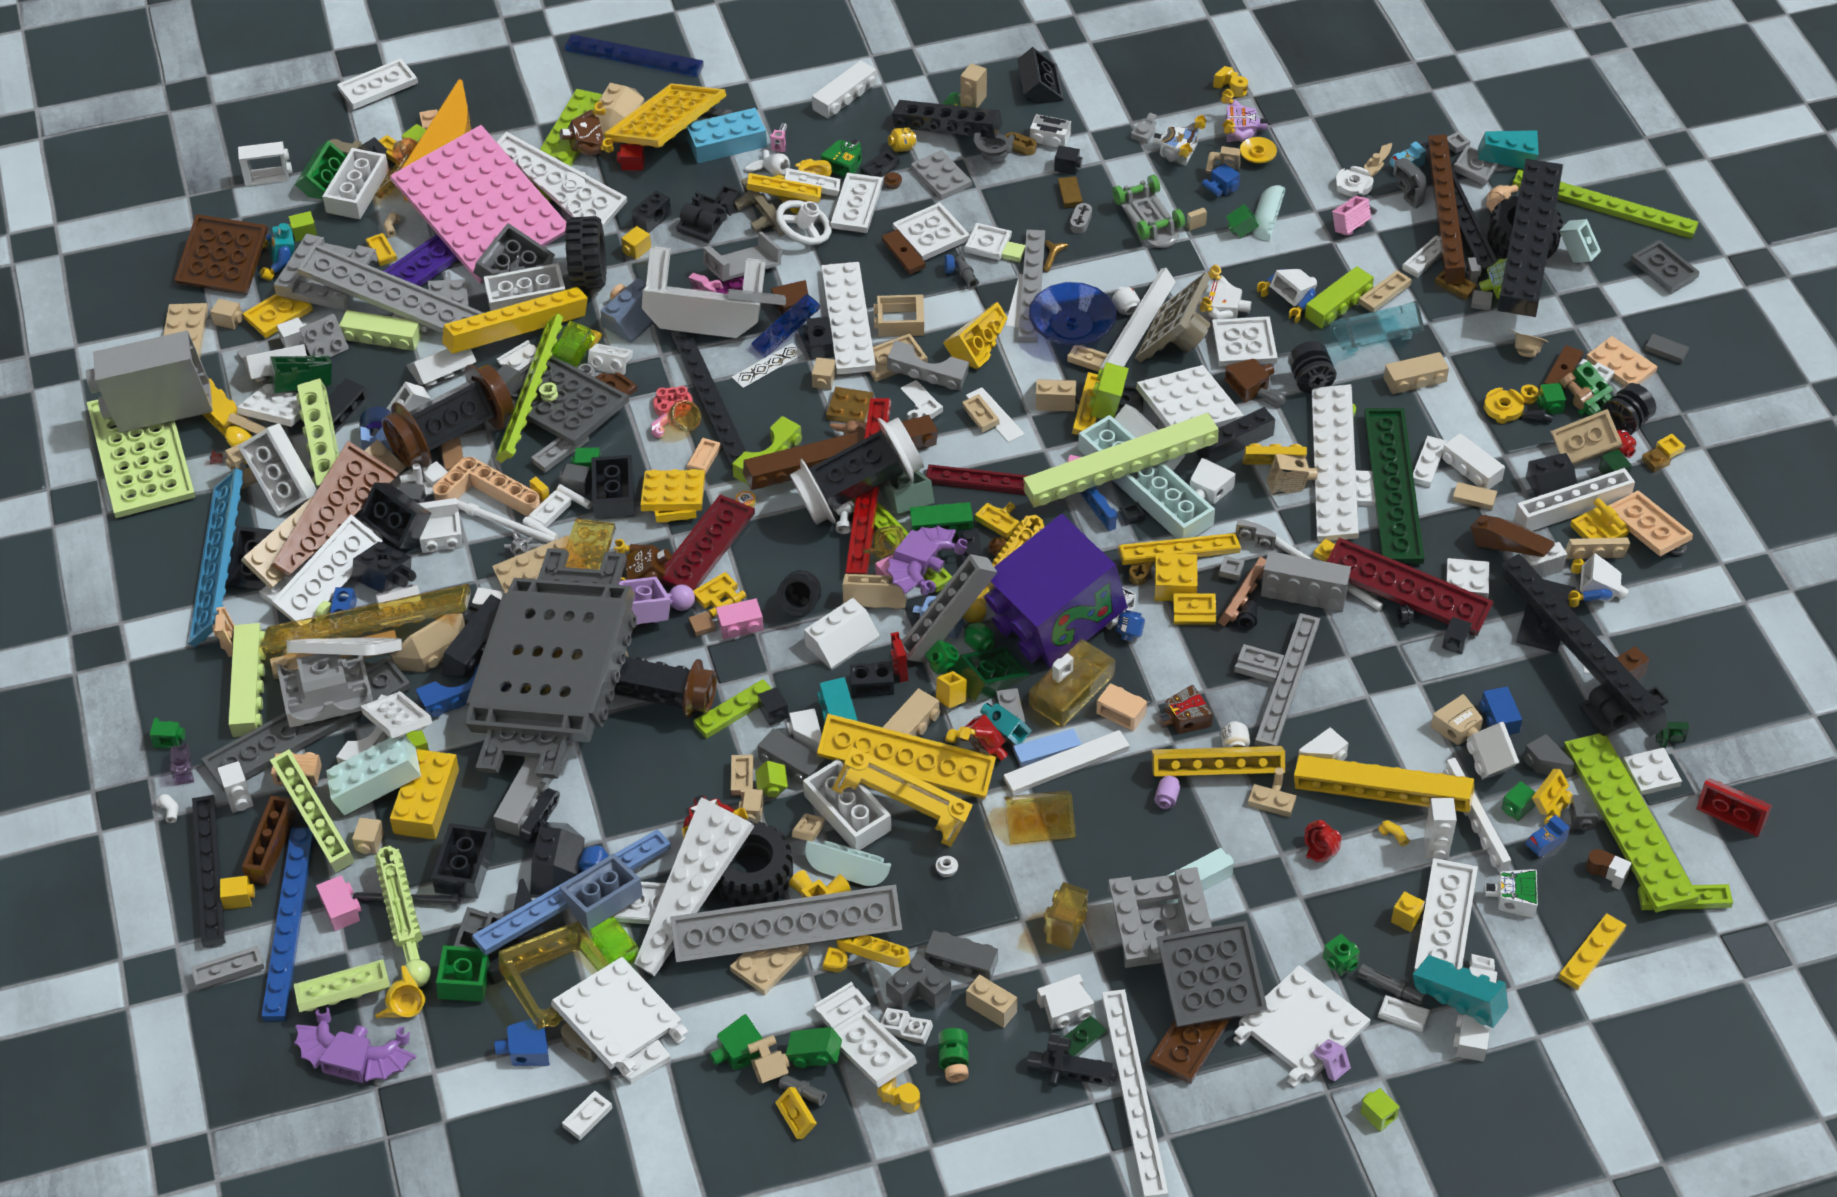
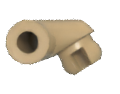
[383,212,401,237]

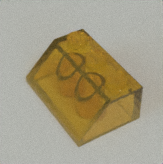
[1004,790,1076,844]

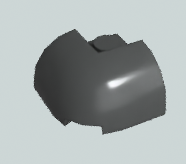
[1393,158,1427,209]
[454,907,505,954]

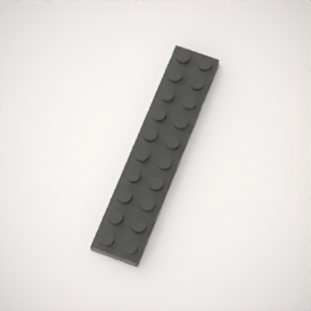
[201,656,411,792]

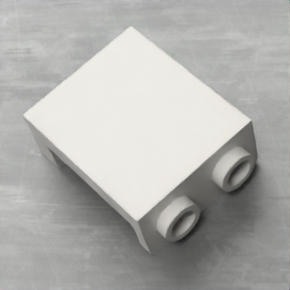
[418,498,463,553]

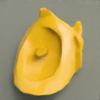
[795,159,832,177]

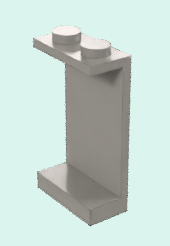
[703,232,782,281]

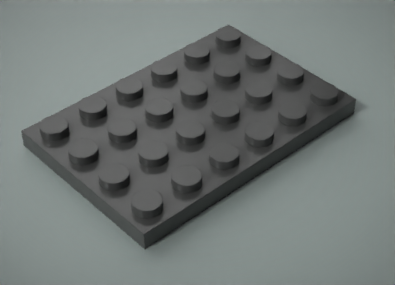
[511,355,629,446]

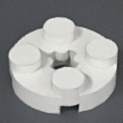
[1336,166,1373,197]

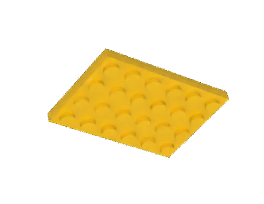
[603,83,726,148]

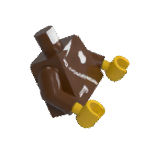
[559,101,614,157]

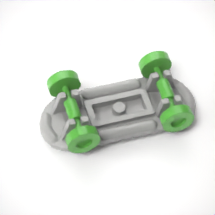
[1112,174,1185,248]

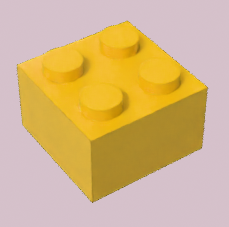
[1154,553,1197,601]

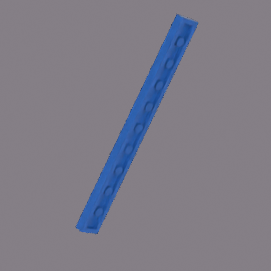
[262,828,314,1021]

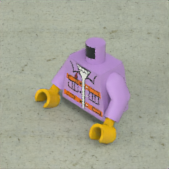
[1221,89,1267,142]

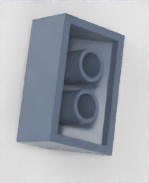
[600,278,654,343]
[559,853,643,931]

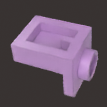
[1313,1039,1351,1081]

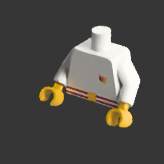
[1199,264,1252,320]

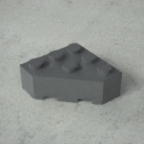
[473,223,555,280]

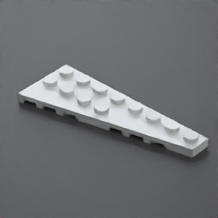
[497,132,627,229]
[634,797,754,976]

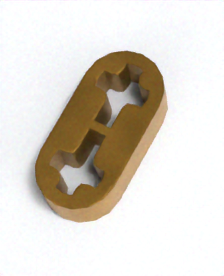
[1005,132,1037,156]
[1129,562,1153,585]

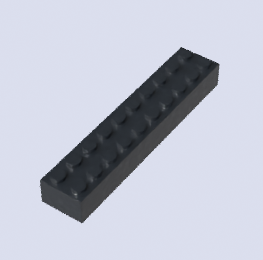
[1497,159,1563,317]

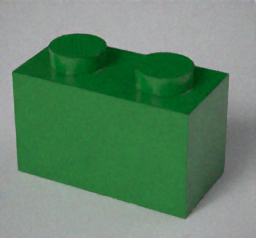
[786,1027,842,1068]

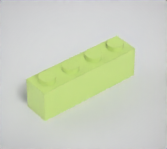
[339,310,422,351]

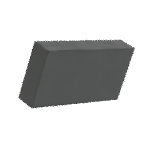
[1645,334,1690,364]

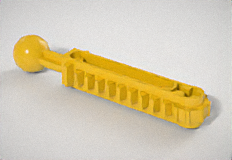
[962,515,1044,623]

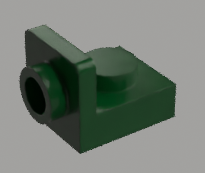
[1655,721,1689,749]

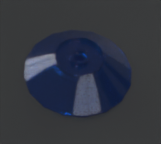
[1029,282,1116,346]

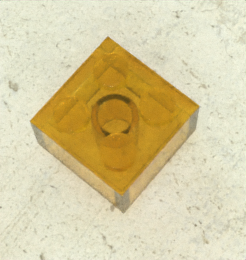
[1043,882,1089,951]

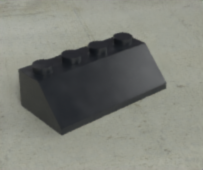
[441,594,501,676]

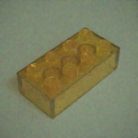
[1029,639,1116,727]

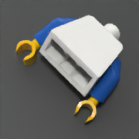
[1257,269,1317,323]
[1568,553,1628,607]

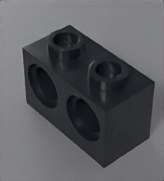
[850,662,894,698]

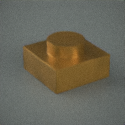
[1641,447,1671,472]

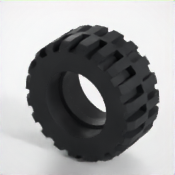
[1488,195,1563,259]
[565,216,607,290]
[713,821,793,906]

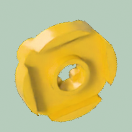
[1483,388,1524,424]

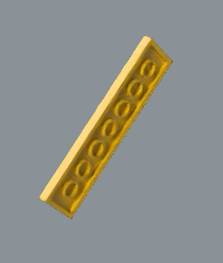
[816,714,996,799]

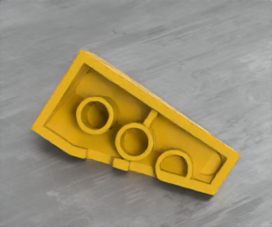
[943,302,1007,369]

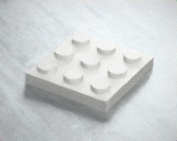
[893,202,970,261]
[1212,316,1278,367]
[237,384,314,427]

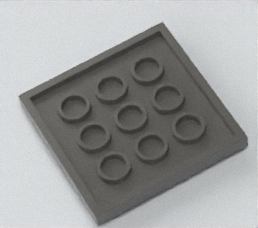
[1156,921,1268,1028]

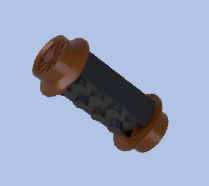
[614,656,717,718]

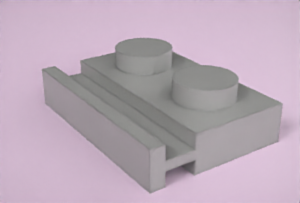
[1234,644,1284,683]

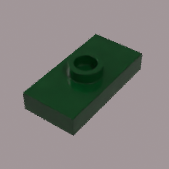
[1063,1016,1107,1057]

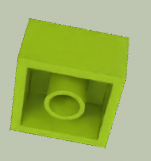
[1089,362,1129,419]

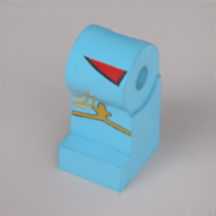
[1389,142,1427,168]

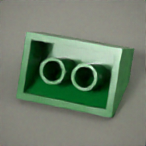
[294,140,347,200]

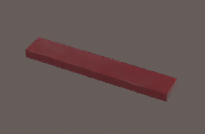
[926,464,1029,495]

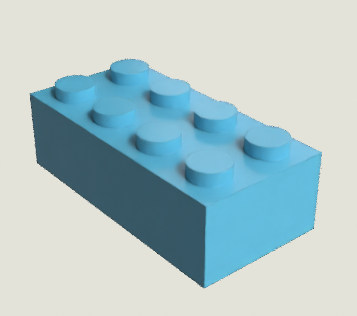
[686,108,767,163]

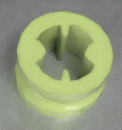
[539,382,558,402]

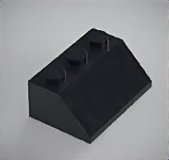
[1017,47,1064,104]

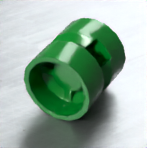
[938,1028,969,1070]

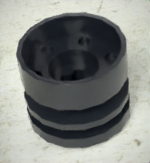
[1288,341,1337,394]
[1602,383,1657,435]

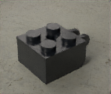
[352,541,417,593]

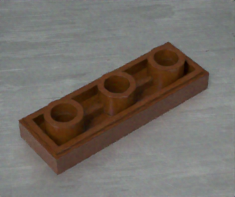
[882,229,926,275]
[1544,345,1584,391]

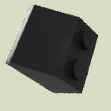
[1526,453,1577,497]

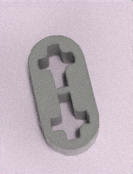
[1070,203,1092,234]

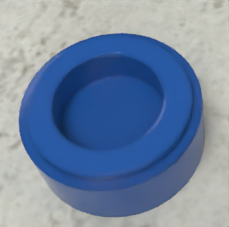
[944,255,955,274]

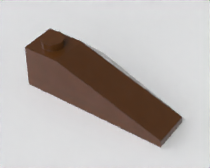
[1470,515,1555,557]

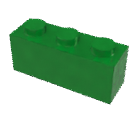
[910,502,973,535]

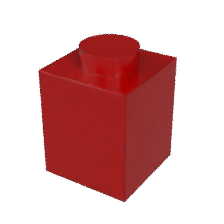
[617,144,645,170]

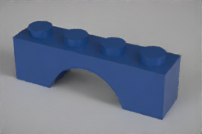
[416,664,507,719]

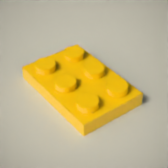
[243,294,313,338]
[1243,443,1307,465]

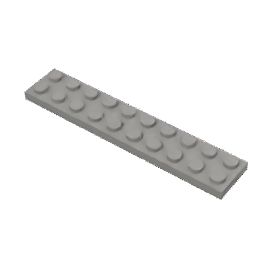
[297,243,484,333]
[670,884,902,962]

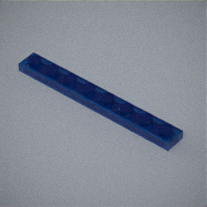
[565,34,704,77]

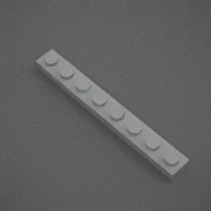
[1018,230,1045,343]
[1255,613,1320,746]

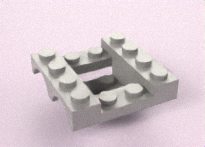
[274,234,378,311]
[277,654,373,728]
[1108,867,1212,968]

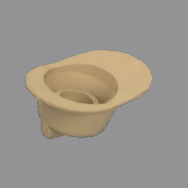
[1507,329,1548,358]

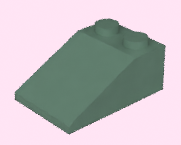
[879,471,935,514]

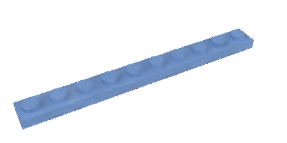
[472,829,671,956]

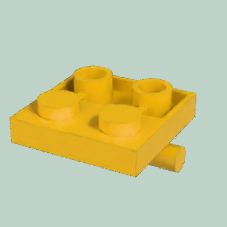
[1570,498,1629,539]

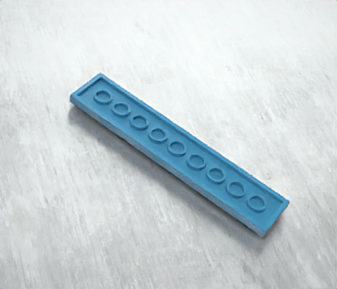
[188,468,243,647]

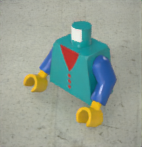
[260,223,294,281]

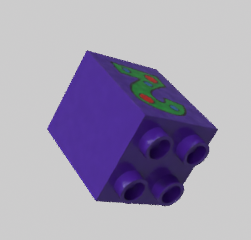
[984,513,1128,669]

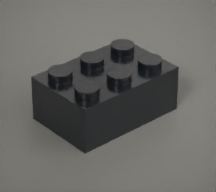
[591,455,635,519]
[358,482,432,548]
[431,823,496,899]

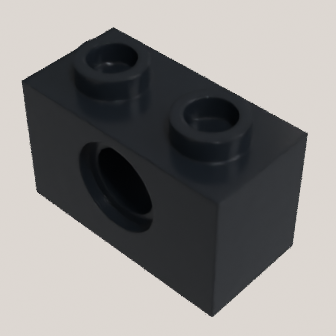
[631,190,672,233]
[803,316,834,359]

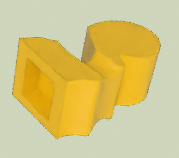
[1213,66,1248,97]
[877,1077,920,1113]

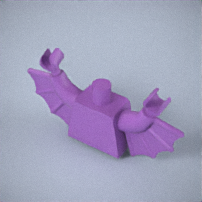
[887,526,967,595]
[294,1007,417,1083]

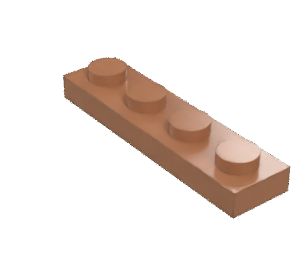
[1218,556,1266,627]

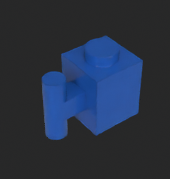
[1202,163,1240,197]

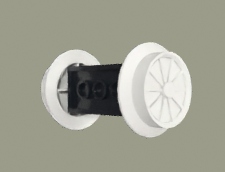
[790,417,924,525]

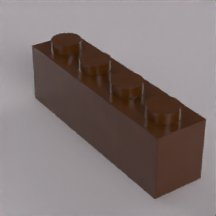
[242,795,296,885]

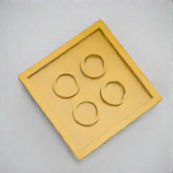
[641,469,705,511]

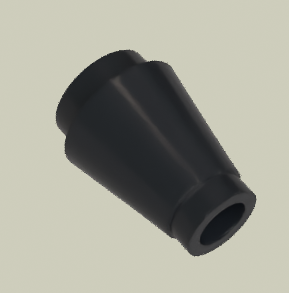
[1237,600,1257,630]

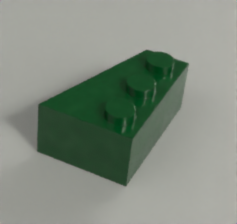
[270,356,332,394]

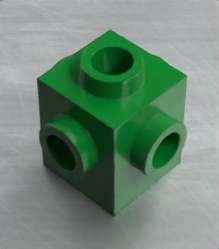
[925,640,959,675]
[1322,934,1360,976]

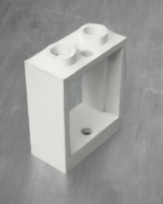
[238,141,292,186]

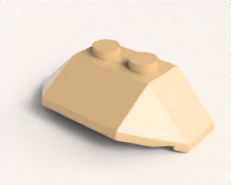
[596,83,644,136]
[390,613,465,672]

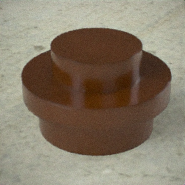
[884,172,902,189]

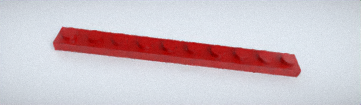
[846,398,891,575]

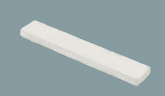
[1004,730,1130,795]

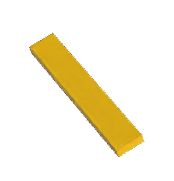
[1117,533,1241,565]

